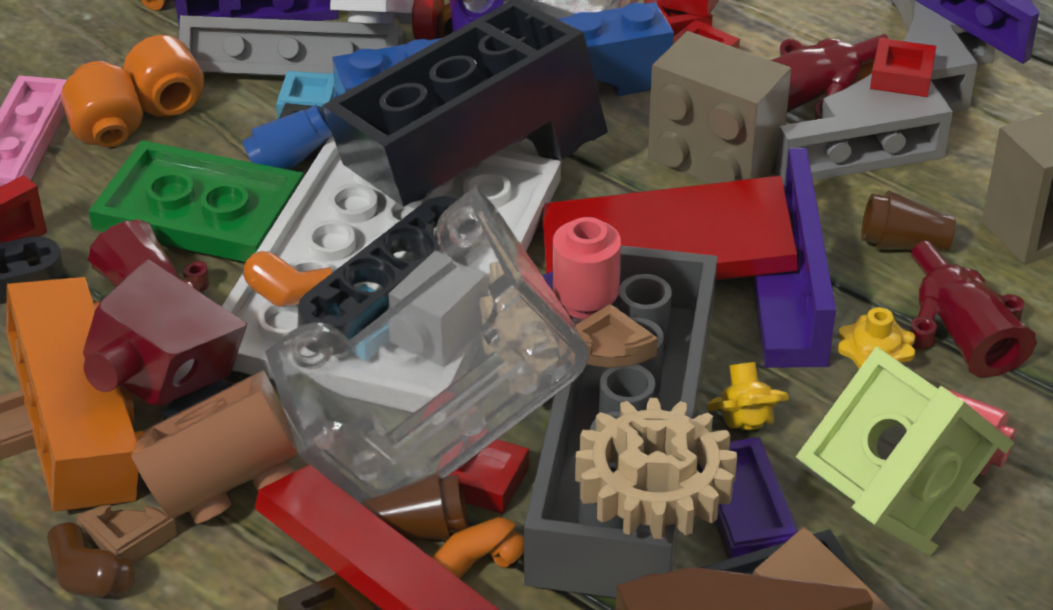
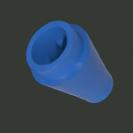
[242,105,333,170]

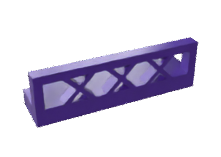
[752,148,836,368]

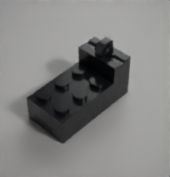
[322,0,608,207]

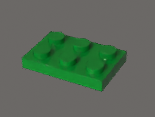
[88,140,304,262]

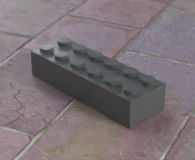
[524,246,718,598]

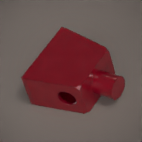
[83,259,248,406]

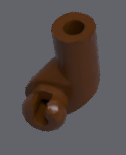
[47,523,135,598]

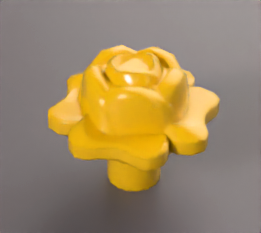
[838,307,915,369]
[706,362,789,431]

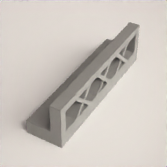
[179,16,406,77]

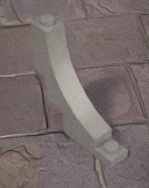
[775,0,995,185]

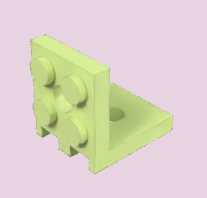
[796,346,1014,557]

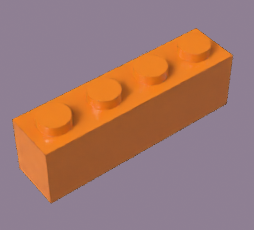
[6,277,144,512]

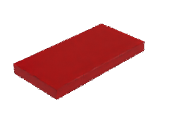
[542,175,798,280]

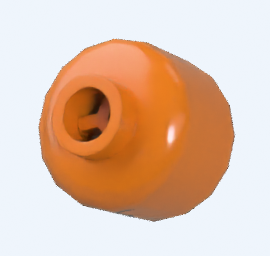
[123,35,205,117]
[61,61,143,148]

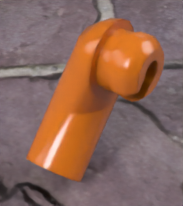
[243,251,332,307]
[431,517,524,579]

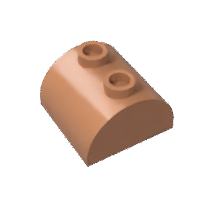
[131,370,301,524]

